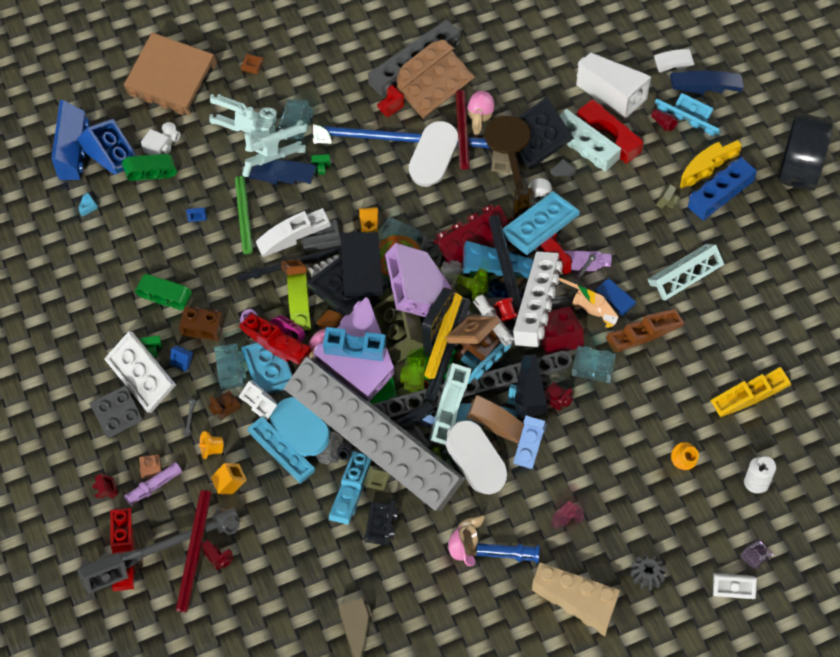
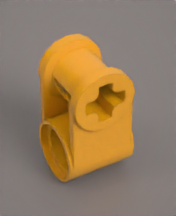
[359,207,379,232]

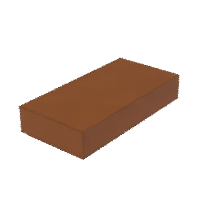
[281,259,306,275]

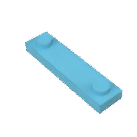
[247,417,315,484]

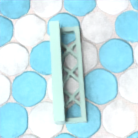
[647,244,724,300]

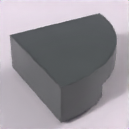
[550,160,576,177]

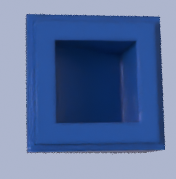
[186,208,207,222]

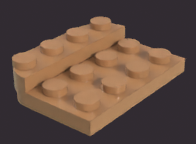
[397,40,475,119]

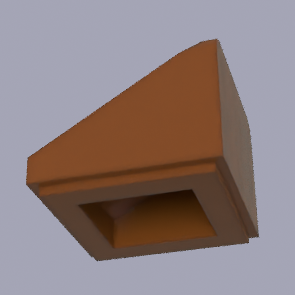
[317,310,344,329]

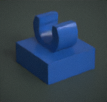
[169,345,193,372]

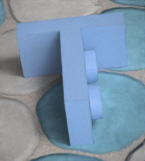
[513,416,547,469]

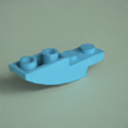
[329,451,372,525]

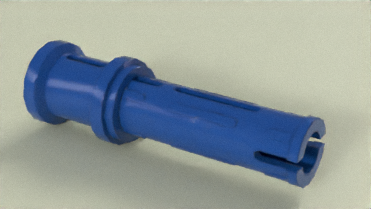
[477,543,540,563]

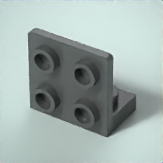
[88,385,143,438]

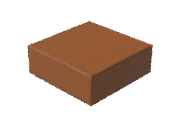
[241,54,263,74]

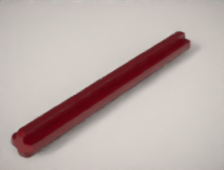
[456,90,470,170]
[176,490,212,613]

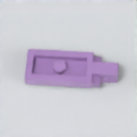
[564,251,612,271]

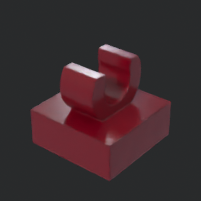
[92,473,119,499]

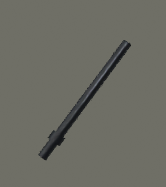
[237,246,341,282]

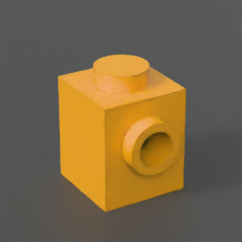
[211,463,247,494]

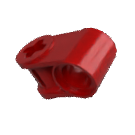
[492,298,518,322]

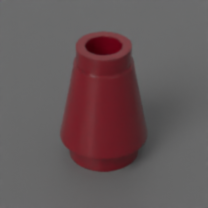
[651,109,678,132]

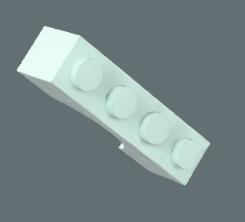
[428,363,472,447]

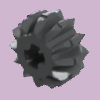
[630,554,666,591]

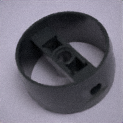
[778,113,833,191]

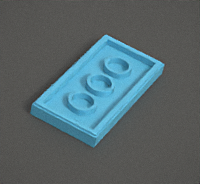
[503,191,580,255]

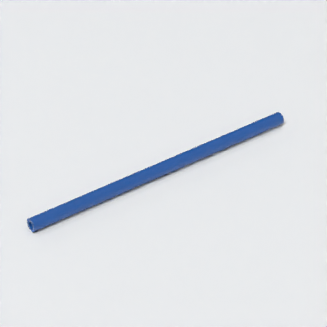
[322,126,490,148]

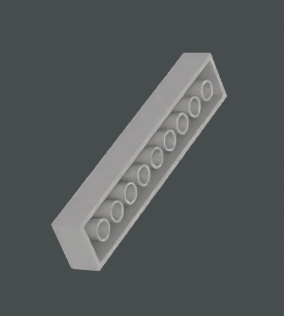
[283,357,465,511]

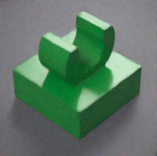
[311,154,331,175]
[140,335,163,357]

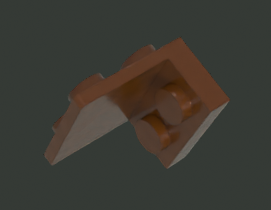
[453,330,500,364]

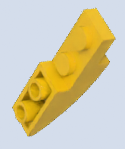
[680,140,742,188]

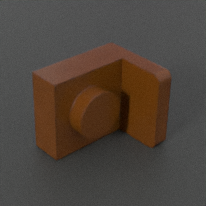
[208,390,241,420]

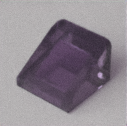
[741,540,773,570]

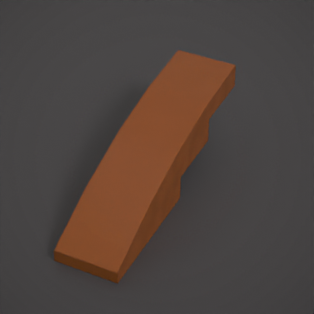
[606,309,685,353]

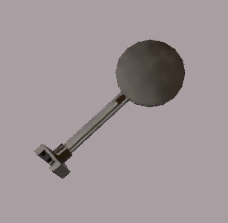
[484,116,533,219]

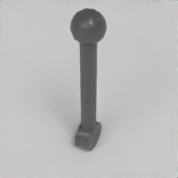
[571,254,596,288]
[183,398,196,437]

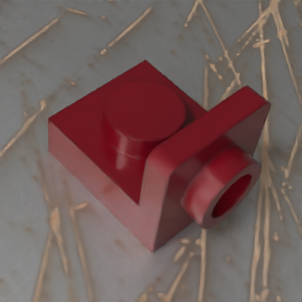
[544,382,573,412]
[201,540,234,571]

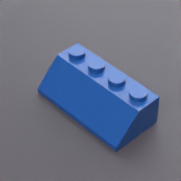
[51,100,90,180]

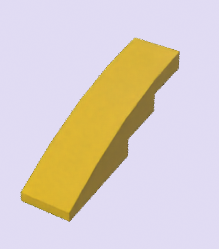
[710,367,791,417]

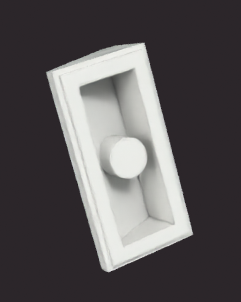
[713,573,757,599]

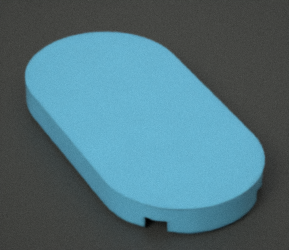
[270,397,330,457]

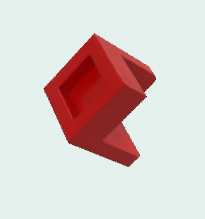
[377,85,404,118]

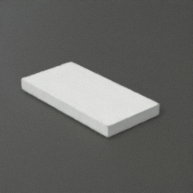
[105,331,176,413]

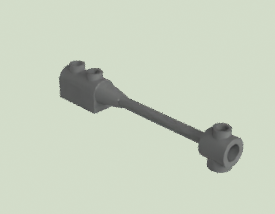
[77,507,240,594]

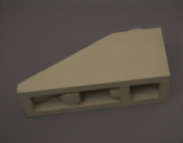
[338,598,372,657]

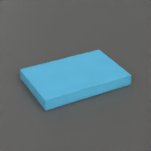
[241,342,293,395]

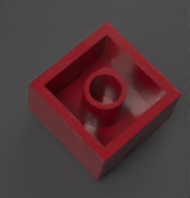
[540,306,584,355]

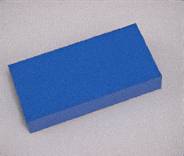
[595,278,636,316]

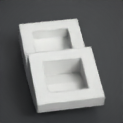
[654,49,694,73]
[239,380,278,421]

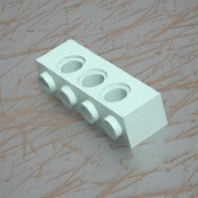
[560,109,621,172]

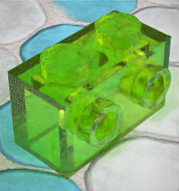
[400,357,425,392]

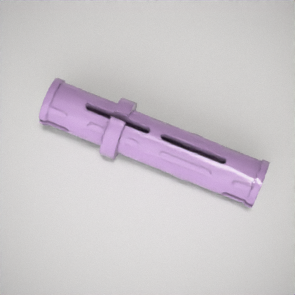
[124,462,182,506]

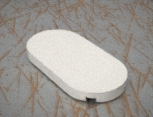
[409,121,458,187]
[446,421,507,494]

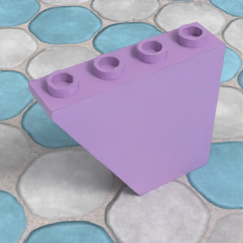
[385,243,469,320]
[314,297,394,402]

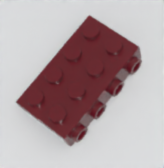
[433,204,512,276]

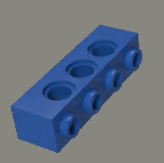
[688,158,757,221]

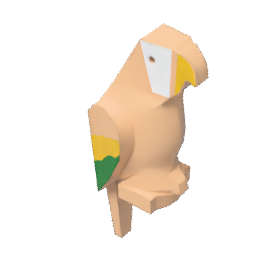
[559,278,619,328]

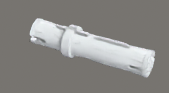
[473,295,514,346]

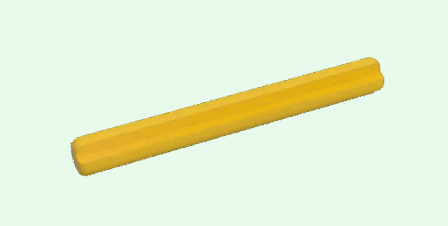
[424,293,462,379]

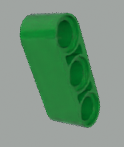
[122,154,177,181]
[135,274,192,310]

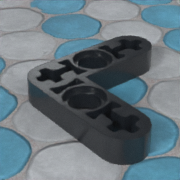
[422,287,455,358]

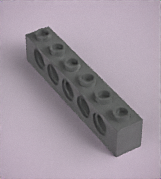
[368,19,461,97]

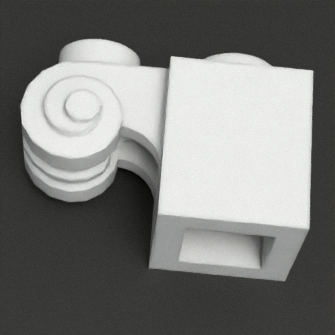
[141,122,181,155]

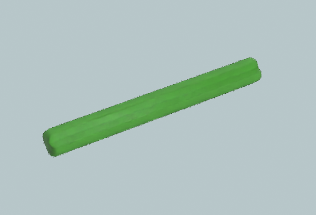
[235,176,253,254]

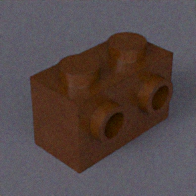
[179,307,224,341]

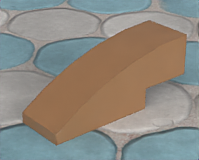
[466,395,524,444]

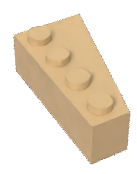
[532,563,620,636]

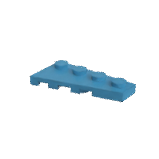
[463,241,534,278]

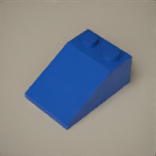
[77,119,137,175]

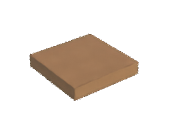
[446,316,500,344]

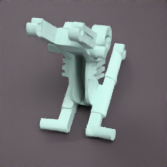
[209,94,308,177]

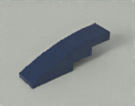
[670,71,744,95]
[248,160,316,184]

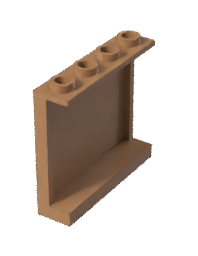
[124,33,217,115]

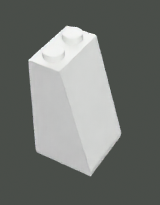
[576,53,651,120]

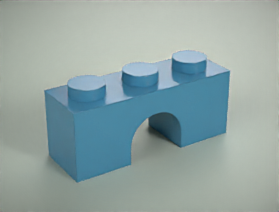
[323,327,386,362]

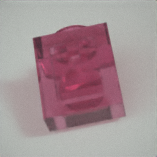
[551,501,584,529]

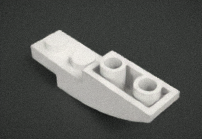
[256,208,330,257]

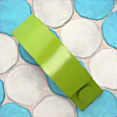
[287,273,311,330]

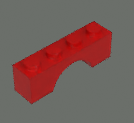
[577,99,644,164]

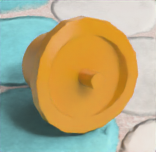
[199,431,223,459]
[671,442,699,470]

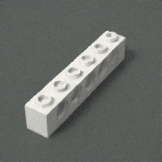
[513,252,562,347]

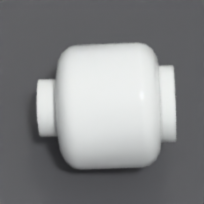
[528,178,552,204]

